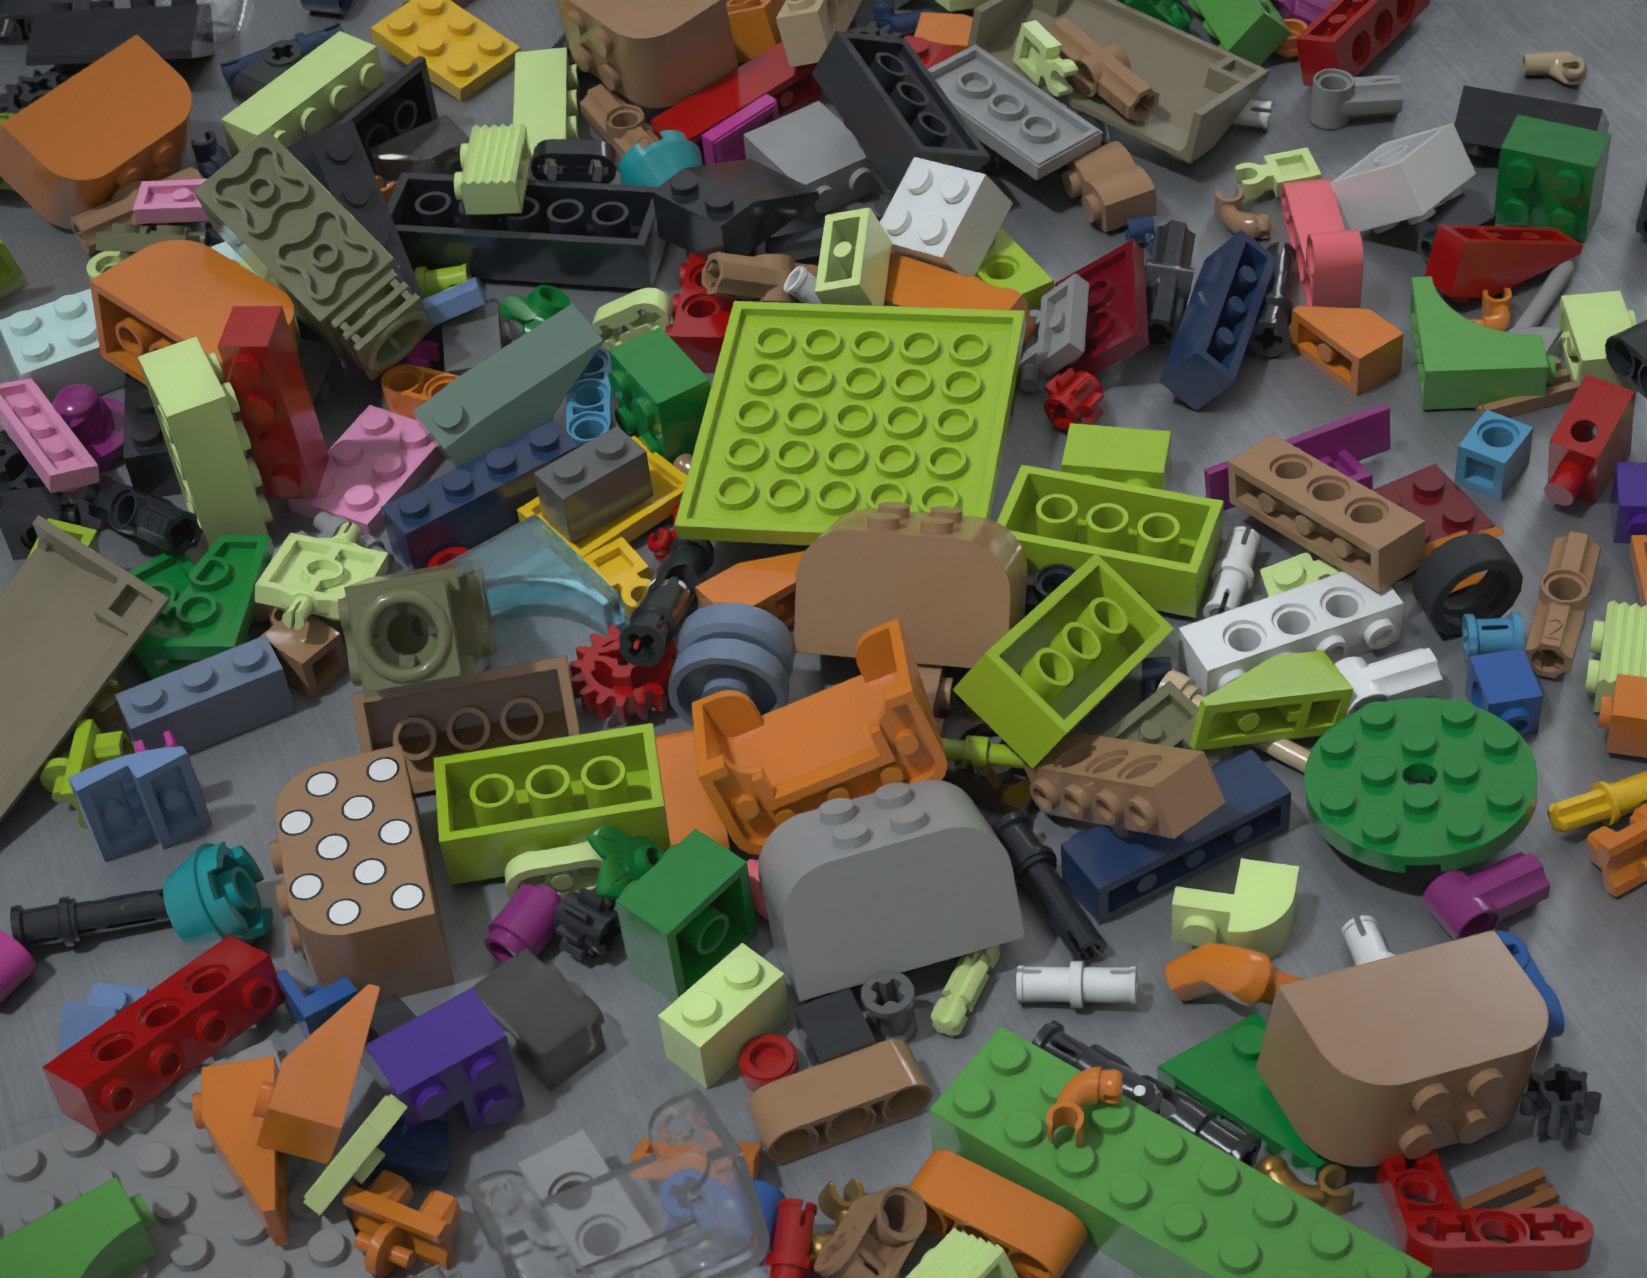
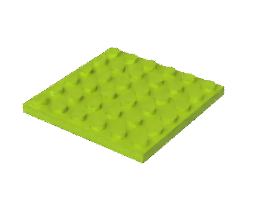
[674,301,1026,545]

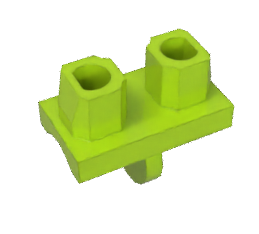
[40,719,135,829]

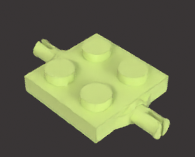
[255,522,389,630]

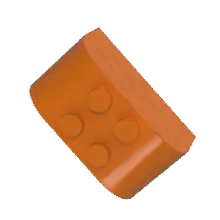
[0,35,192,230]
[90,240,298,423]

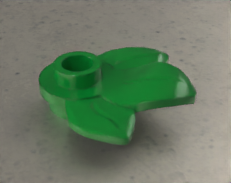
[499,285,570,335]
[587,826,665,900]

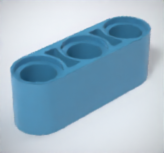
[566,348,617,447]

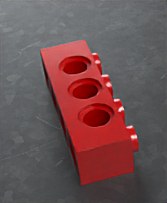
[1295,0,1430,87]
[665,248,758,373]
[42,935,286,1136]

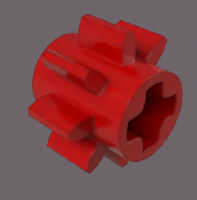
[1043,368,1104,430]

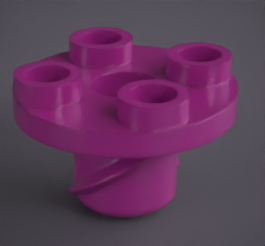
[53,384,124,473]

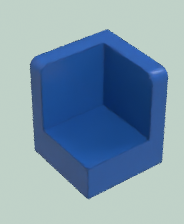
[276,969,358,1039]

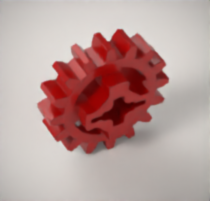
[569,623,676,723]

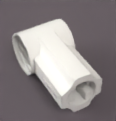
[1334,648,1443,716]

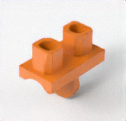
[1587,803,1647,897]
[342,1169,463,1278]

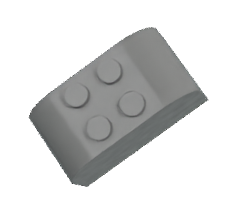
[758,780,1025,1001]

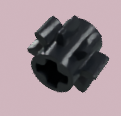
[552,887,622,960]
[1519,1063,1602,1145]

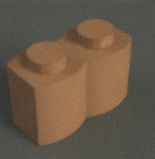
[1062,141,1157,232]

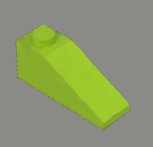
[1190,650,1354,751]

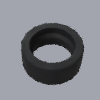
[1412,533,1523,635]

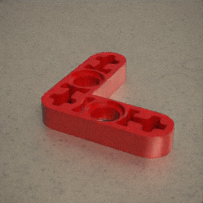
[1374,1148,1594,1273]

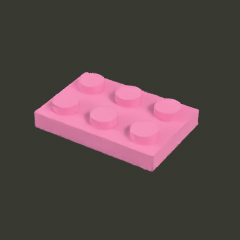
[287,405,443,536]

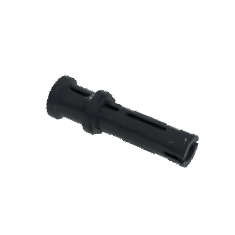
[1247,242,1296,357]
[990,811,1107,965]
[10,888,170,952]

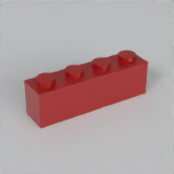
[651,42,821,165]
[217,306,329,498]

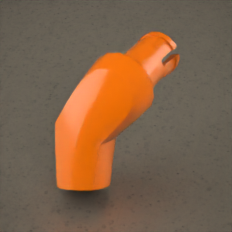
[1165,942,1303,1007]

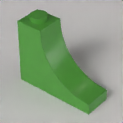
[1409,276,1556,410]
[0,1176,157,1278]

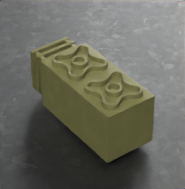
[194,129,433,381]
[338,560,498,698]

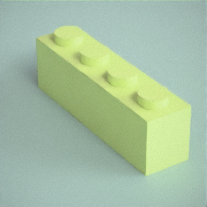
[221,31,385,156]
[513,47,580,166]

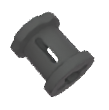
[861,971,918,1044]

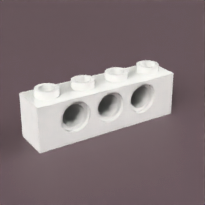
[1178,571,1404,697]

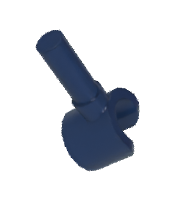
[1125,215,1155,252]
[1141,656,1172,703]

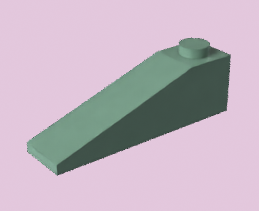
[413,303,604,469]

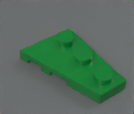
[134,534,274,660]
[1157,1012,1344,1182]

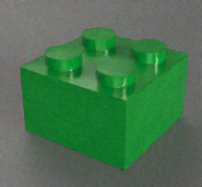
[1494,115,1611,243]
[608,327,711,465]
[615,829,758,1002]

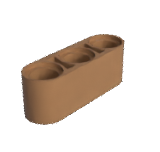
[747,1039,932,1163]

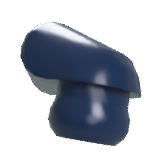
[872,0,932,36]

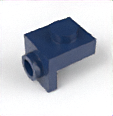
[358,1117,449,1190]

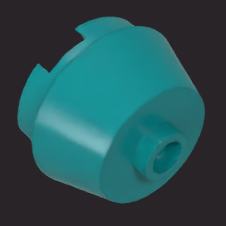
[617,130,703,187]
[163,841,273,951]

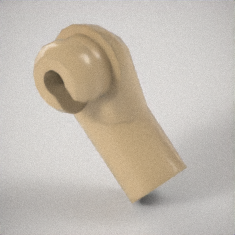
[1522,51,1588,86]

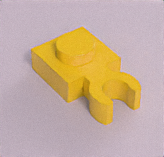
[579,537,651,618]

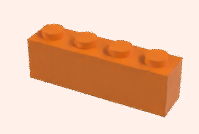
[884,252,1035,343]

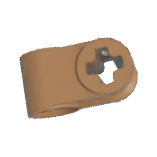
[814,1184,927,1278]

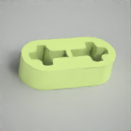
[592,288,674,351]

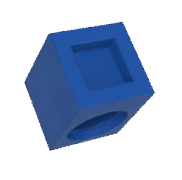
[1465,648,1543,736]

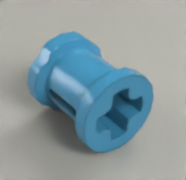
[1462,612,1525,662]

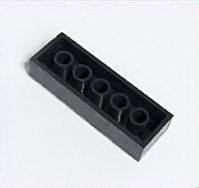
[387,172,668,289]

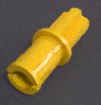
[1547,771,1647,834]

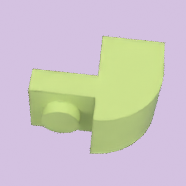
[1172,858,1299,959]

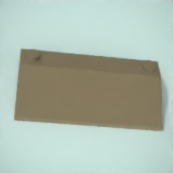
[967,0,1269,163]
[0,515,170,823]

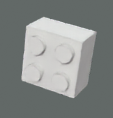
[1330,123,1476,234]
[880,157,1013,277]

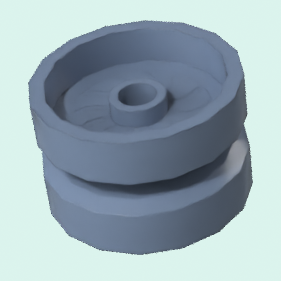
[668,603,796,726]

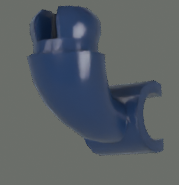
[190,130,230,179]

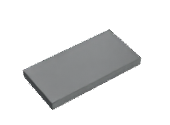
[928,44,1103,181]

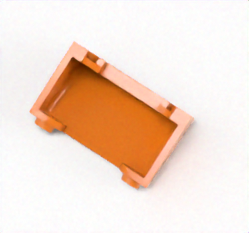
[692,618,948,855]

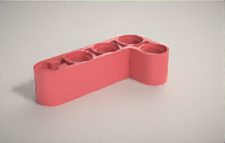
[1280,178,1363,308]

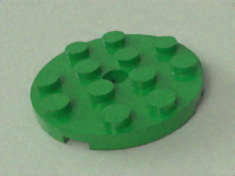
[1304,697,1537,873]

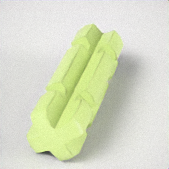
[931,945,1000,1037]

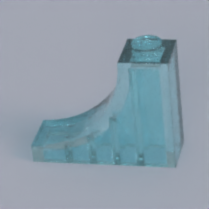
[446,514,626,637]

